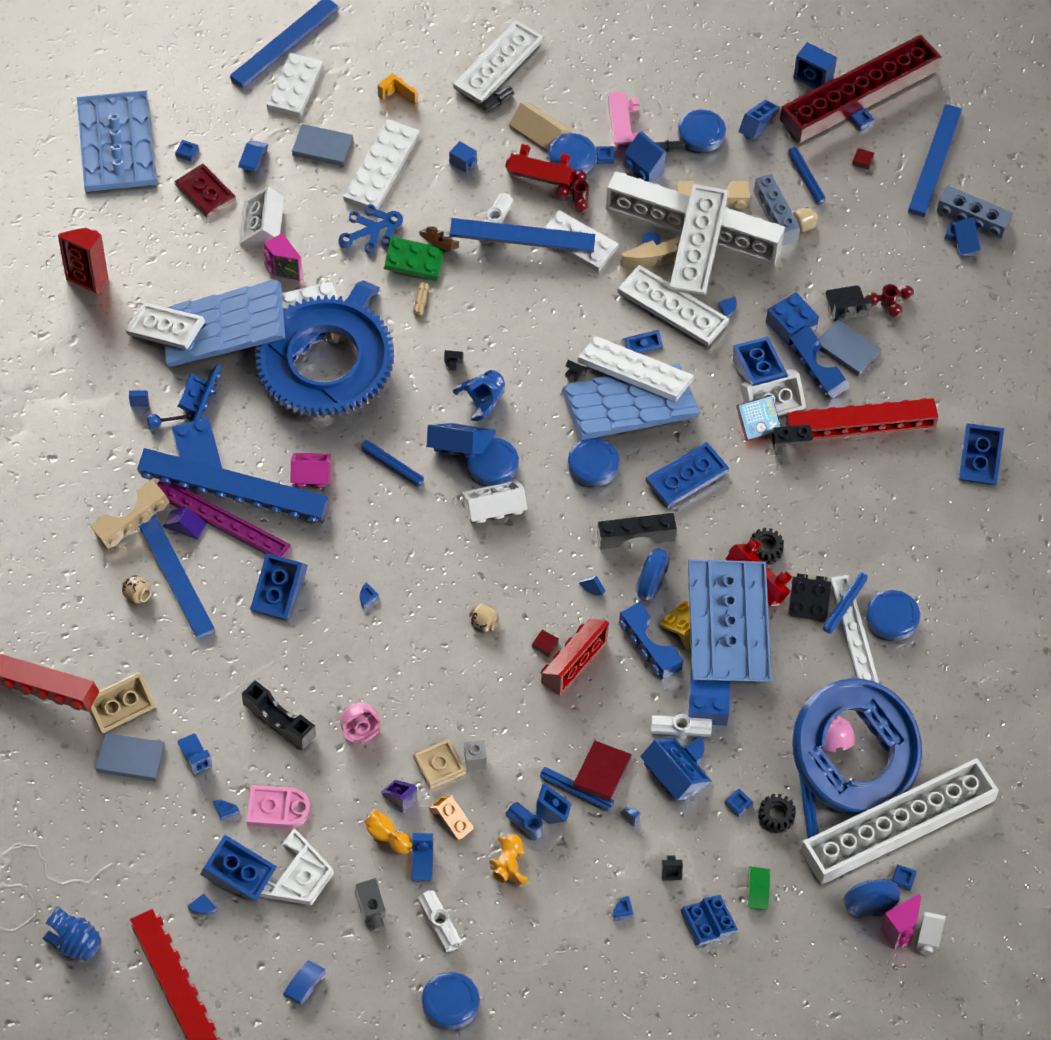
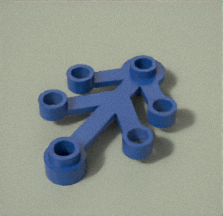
[338,204,403,254]

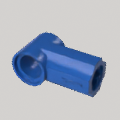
[506,802,543,840]

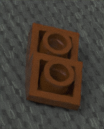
[419,226,459,251]

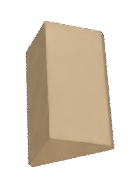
[509,103,572,152]
[89,671,156,734]

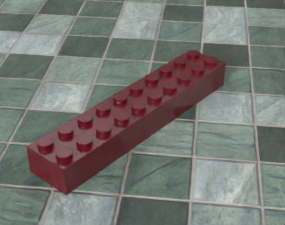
[779,34,942,143]

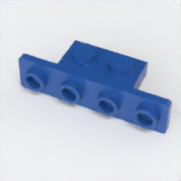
[177,363,221,422]

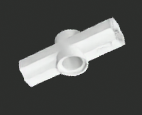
[479,193,514,245]
[651,714,712,739]
[418,890,462,952]

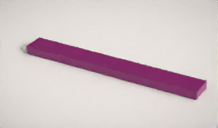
[157,481,291,558]

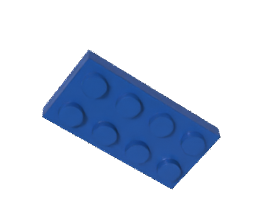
[646,442,730,508]

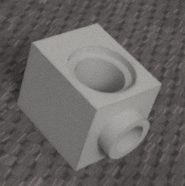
[464,740,487,771]

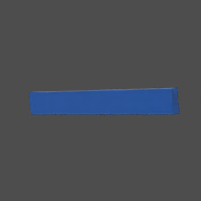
[230,0,338,88]
[908,104,962,217]
[449,218,596,253]
[139,514,215,639]

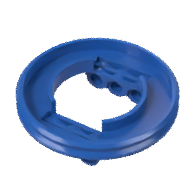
[792,678,922,814]

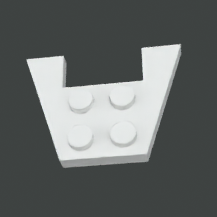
[259,828,334,905]

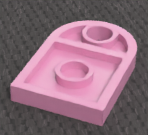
[247,785,310,828]

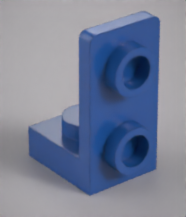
[177,733,212,775]
[412,833,433,881]

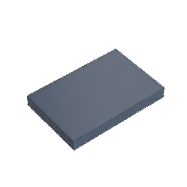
[292,124,353,165]
[818,319,882,376]
[96,733,165,781]

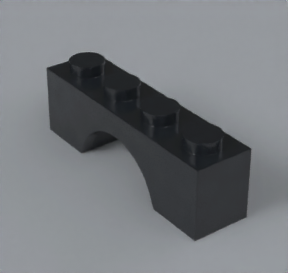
[597,513,677,550]
[241,680,316,750]

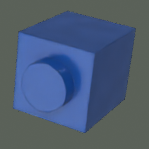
[449,141,478,173]

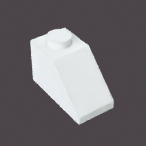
[915,912,945,955]

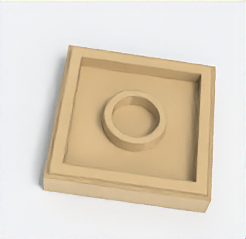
[413,739,467,790]

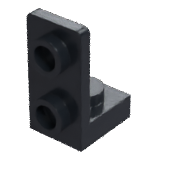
[771,424,813,455]

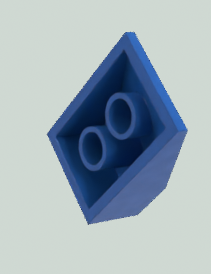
[733,337,788,386]
[172,418,222,468]
[959,423,1005,484]
[250,553,308,620]
[688,668,730,726]
[200,834,277,902]

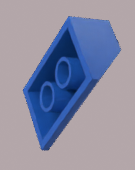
[426,423,496,457]
[640,738,712,801]

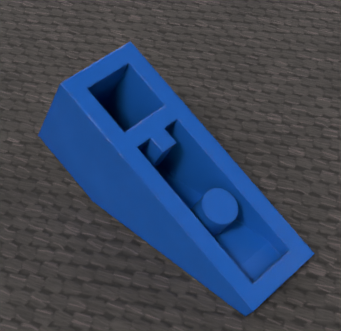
[738,100,781,139]

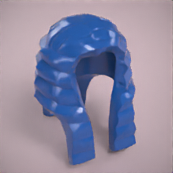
[453,370,505,421]
[42,907,101,961]

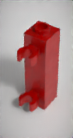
[505,144,575,188]
[725,539,792,607]

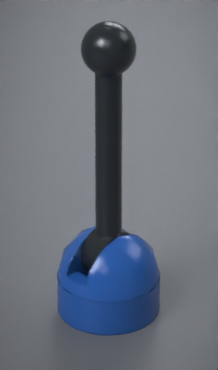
[147,412,193,430]

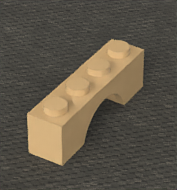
[676,181,750,209]
[91,479,170,549]

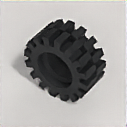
[750,528,784,565]
[758,794,796,834]

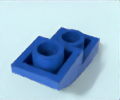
[283,960,326,1005]

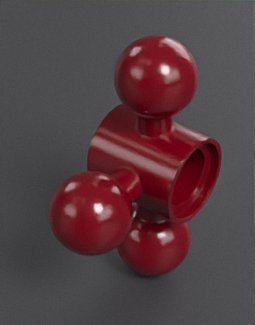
[555,170,589,213]
[865,284,914,318]

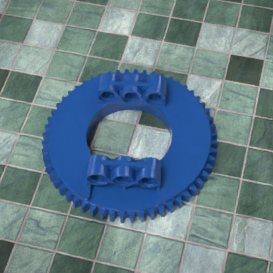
[255,295,394,418]

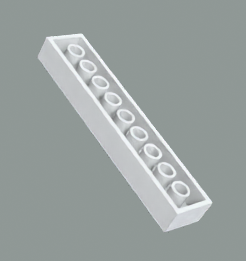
[606,171,785,265]
[801,758,999,885]

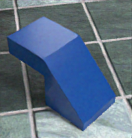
[238,140,268,171]
[348,280,380,308]

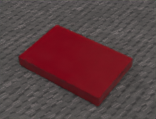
[175,163,236,218]
[573,740,632,801]

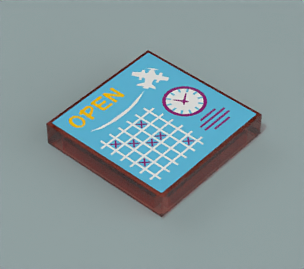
[736,395,781,441]

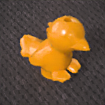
[364,809,413,855]
[489,834,529,887]

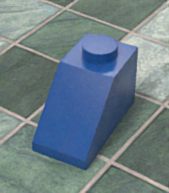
[536,784,572,824]

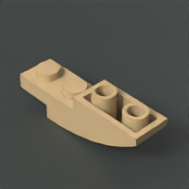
[620,235,681,268]

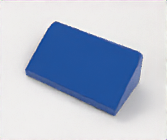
[953,218,981,257]
[622,330,663,353]

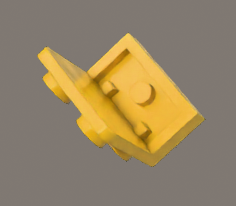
[659,601,691,652]

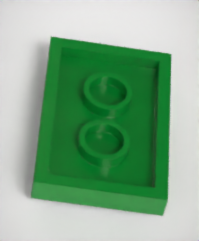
[384,236,444,281]

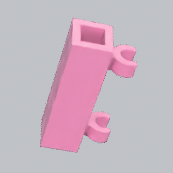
[608,92,640,154]

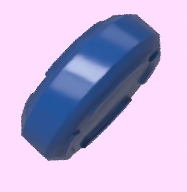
[677,109,726,153]
[548,133,596,173]
[467,437,519,486]
[567,438,620,487]
[635,548,670,601]
[866,590,920,641]
[843,879,901,917]
[422,972,480,1030]

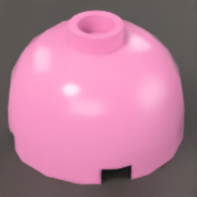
[340,702,382,742]
[821,715,855,752]

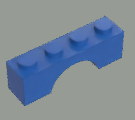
[790,325,850,399]
[619,602,683,680]

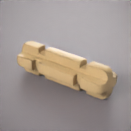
[413,282,429,316]

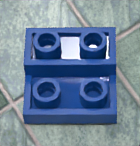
[680,895,738,946]

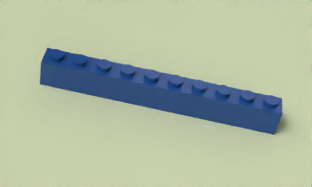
[137,448,329,523]

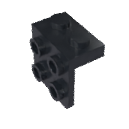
[825,285,872,322]
[788,573,832,620]

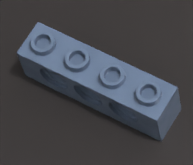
[753,174,800,245]
[937,185,1013,238]

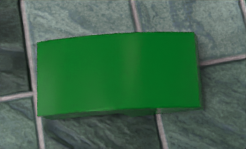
[746,866,770,910]

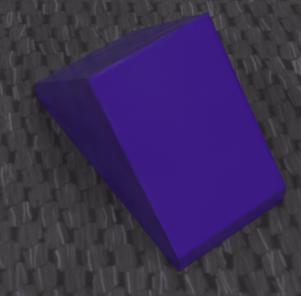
[163,507,206,540]
[381,779,417,813]

